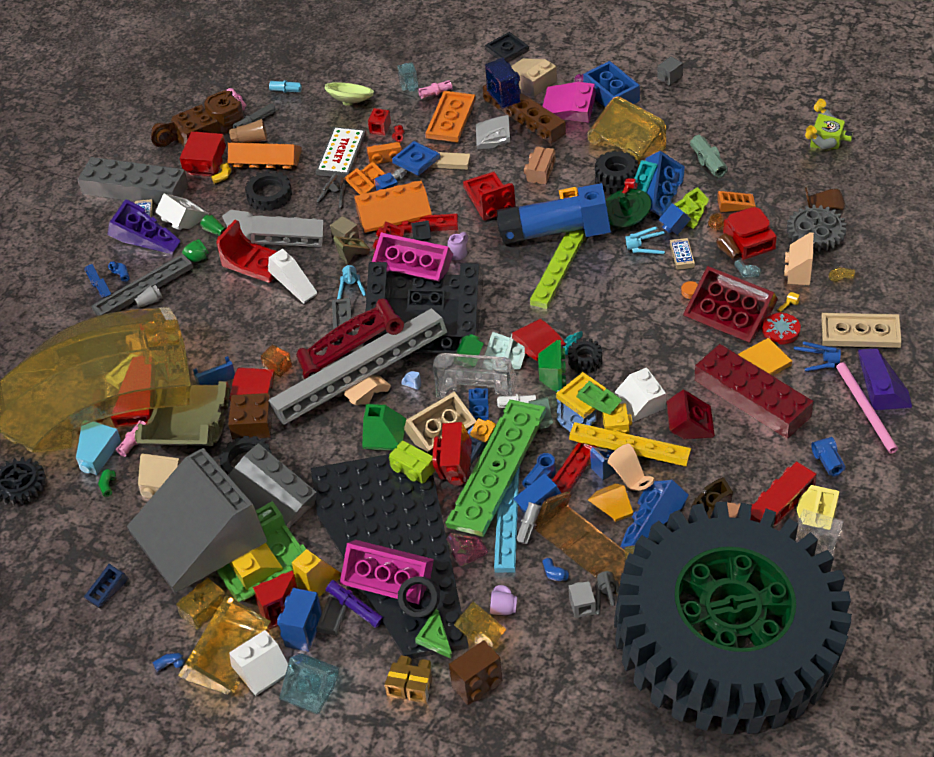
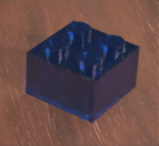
[485,57,521,109]

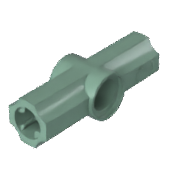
[690,134,728,178]

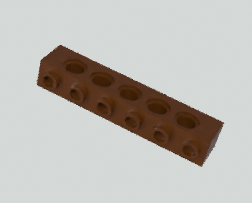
[483,77,566,144]

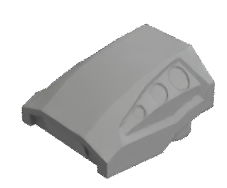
[476,115,510,149]

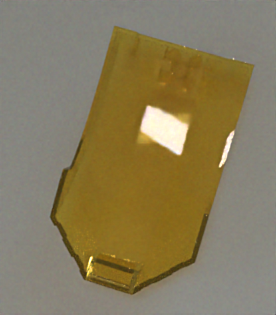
[0,307,191,453]

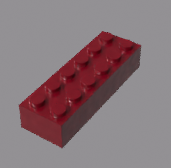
[694,344,814,439]

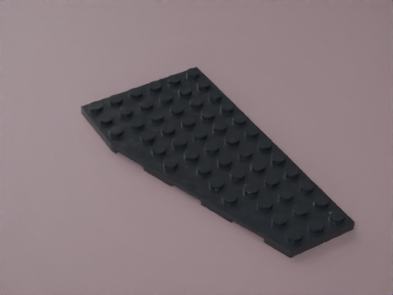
[311,448,469,659]

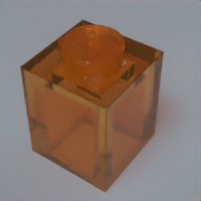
[260,344,292,377]

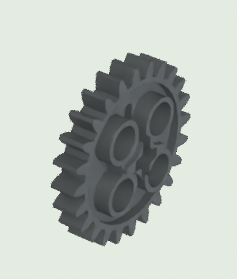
[787,205,847,251]

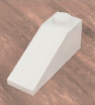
[268,248,318,304]

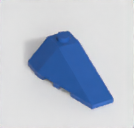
[645,151,685,217]

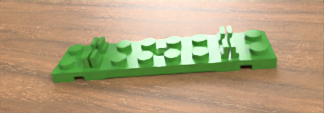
[445,399,547,537]

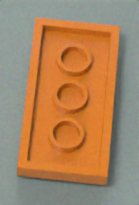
[425,91,476,142]

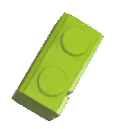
[389,440,435,484]

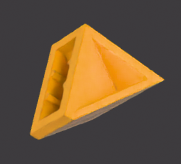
[587,484,633,522]

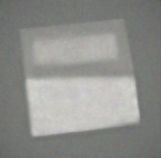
[795,509,844,555]

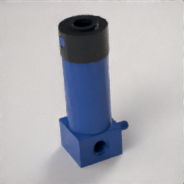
[497,183,611,245]

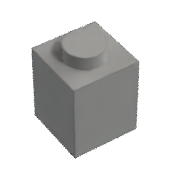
[568,581,596,618]

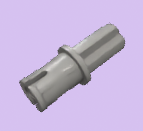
[516,502,541,544]

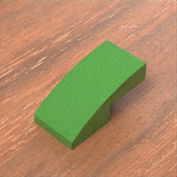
[576,381,622,414]

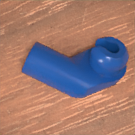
[108,261,130,282]
[152,653,185,672]

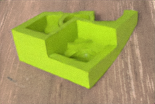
[674,187,709,229]

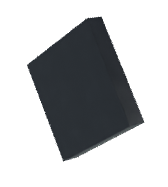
[485,32,530,64]

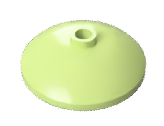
[325,82,374,106]

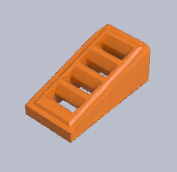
[717,191,756,212]

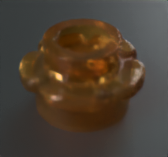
[708,213,724,230]

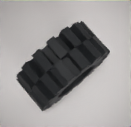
[568,338,602,374]

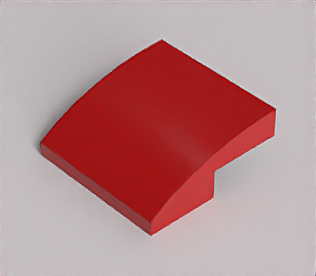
[512,319,565,361]
[229,367,275,401]

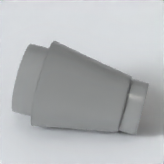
[135,285,162,308]

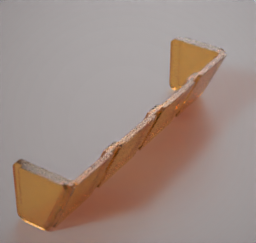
[535,491,628,595]

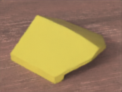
[797,485,839,532]

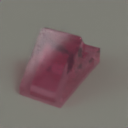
[446,533,489,567]

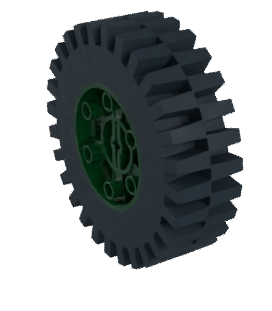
[614,502,852,734]

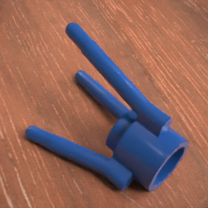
[794,341,841,372]

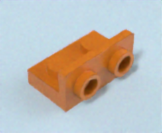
[367,142,402,164]

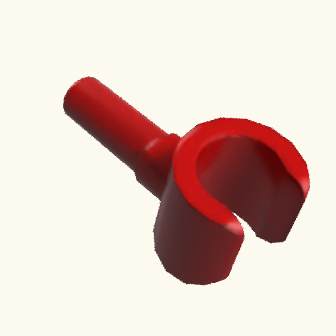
[618,178,638,198]

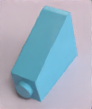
[76,419,121,475]

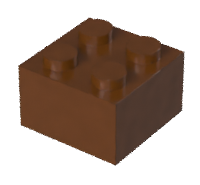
[228,393,273,440]
[449,640,503,705]

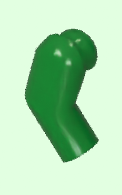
[98,469,116,497]

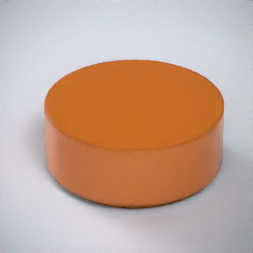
[681,281,698,299]

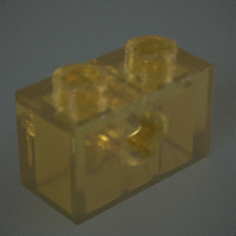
[176,578,228,630]
[454,601,506,648]

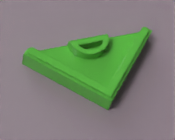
[415,609,452,659]

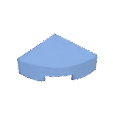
[401,371,421,390]

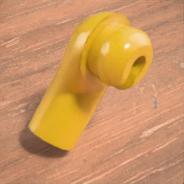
[211,163,231,184]

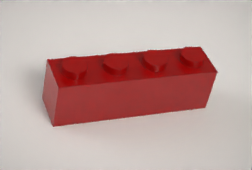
[750,461,817,527]

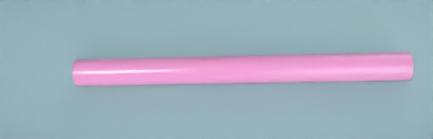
[836,362,898,454]

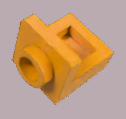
[470,418,496,443]

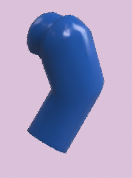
[542,558,569,581]

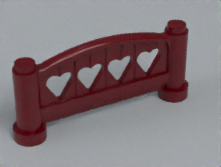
[296,298,404,380]

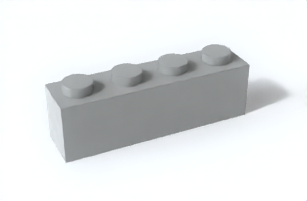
[251,215,323,247]

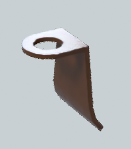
[805,187,845,210]

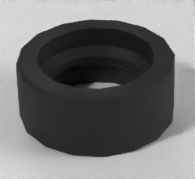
[398,576,440,617]

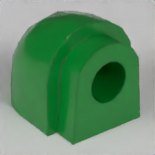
[182,239,209,262]

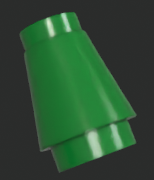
[200,215,227,236]

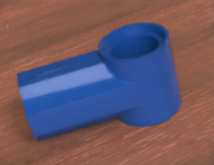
[811,437,845,477]
[522,453,556,488]

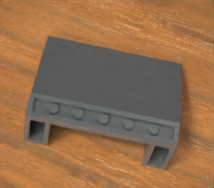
[127,448,268,593]

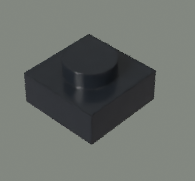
[411,221,432,241]

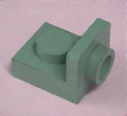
[528,397,553,429]

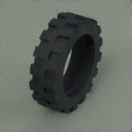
[245,171,292,211]
[219,436,272,475]

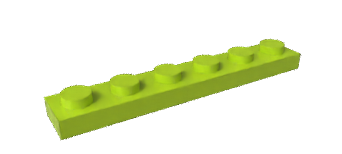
[530,230,586,309]

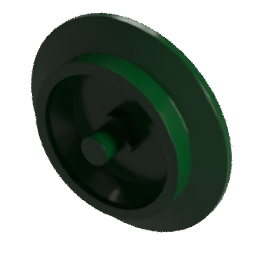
[605,189,651,227]

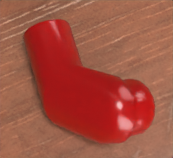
[392,125,405,142]

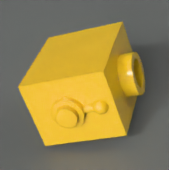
[602,403,632,434]

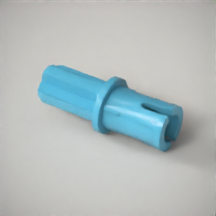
[269,80,302,93]

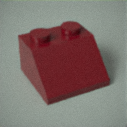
[667,389,715,439]

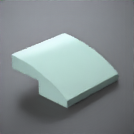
[482,332,525,369]

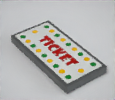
[316,127,366,178]

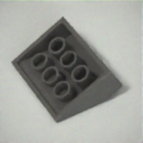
[228,443,317,529]

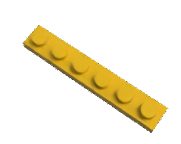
[569,422,691,466]

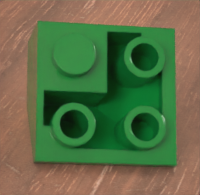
[538,340,566,393]
[362,404,407,451]

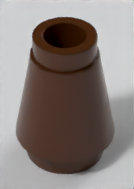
[716,233,741,260]

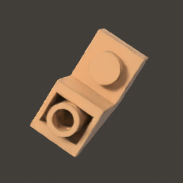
[344,375,391,406]

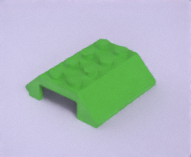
[216,501,306,602]

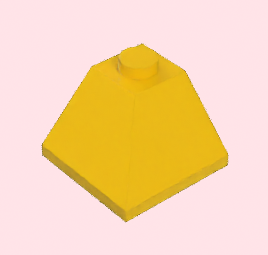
[229,543,283,590]

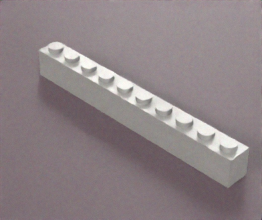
[269,308,447,424]

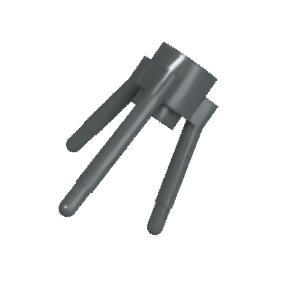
[317,173,346,209]
[595,571,619,615]

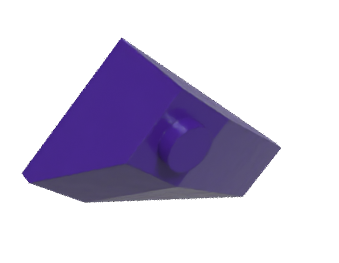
[107,199,180,254]
[858,348,912,410]

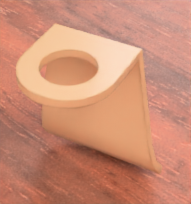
[608,444,655,491]

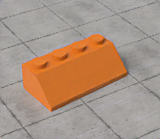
[228,143,302,169]
[354,180,432,233]

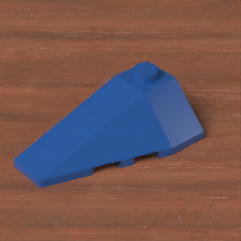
[620,480,689,549]

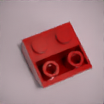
[253,571,298,630]

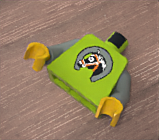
[805,98,853,150]

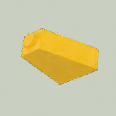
[292,549,342,598]

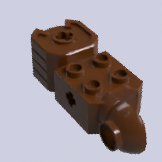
[151,90,244,147]

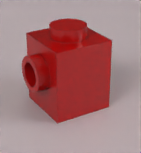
[368,108,391,136]

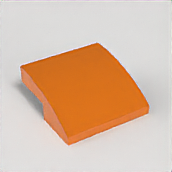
[344,161,385,195]

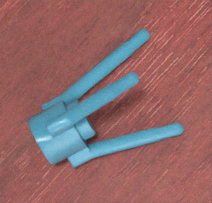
[625,226,665,254]
[337,265,366,299]

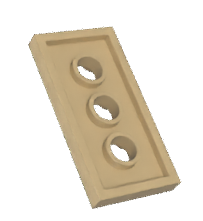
[821,313,901,348]

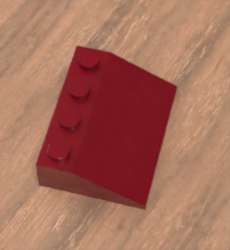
[683,266,778,343]

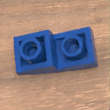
[469,388,489,421]

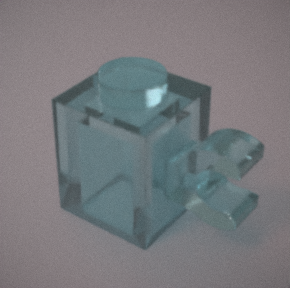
[397,62,418,92]

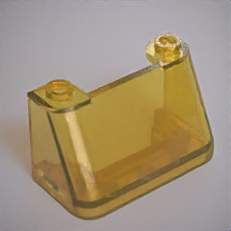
[587,96,666,167]
[178,595,271,695]

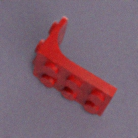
[463,171,516,221]
[216,220,278,283]

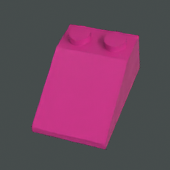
[543,82,596,123]

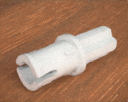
[497,394,536,408]

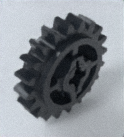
[0,457,47,506]

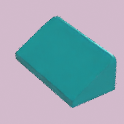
[634,160,658,193]

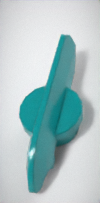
[563,331,583,355]

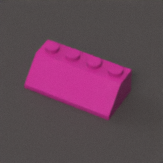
[372,233,453,282]
[340,540,434,604]

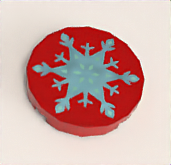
[762,313,801,345]

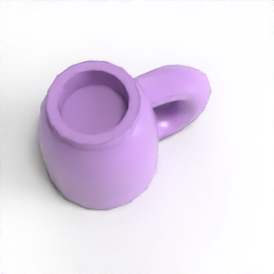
[447,232,468,260]
[490,585,517,615]

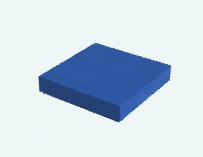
[392,141,440,176]

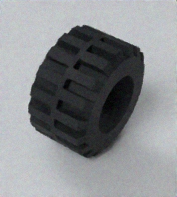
[595,151,638,195]

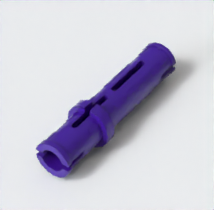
[325,580,384,628]

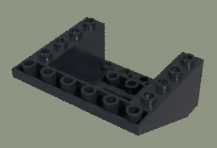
[363,262,483,355]

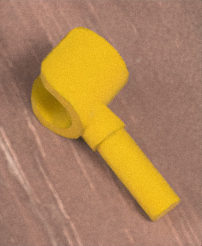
[777,292,800,313]

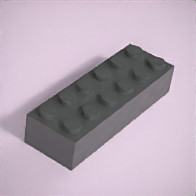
[78,157,188,205]

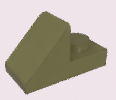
[333,236,370,264]

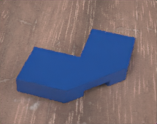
[84,264,111,298]

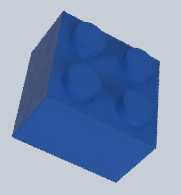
[277,588,322,652]

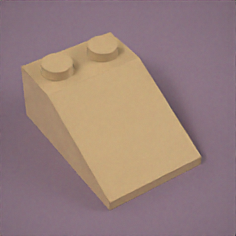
[500,58,557,97]

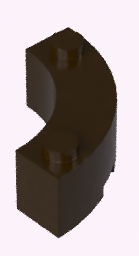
[690,477,733,519]

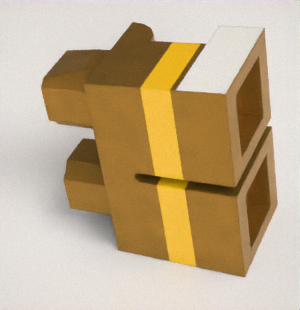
[384,655,433,703]

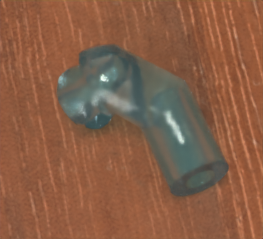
[734,260,761,277]

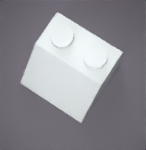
[156,194,209,230]
[614,368,666,422]
[229,630,292,696]

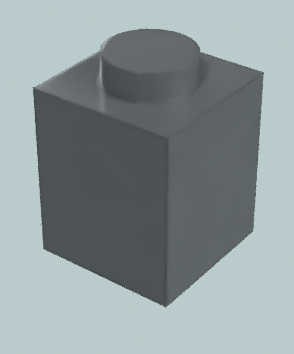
[657,56,683,85]

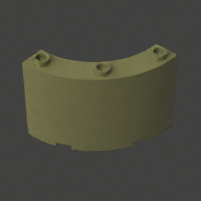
[135,381,231,446]

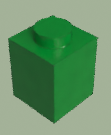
[455,334,484,365]

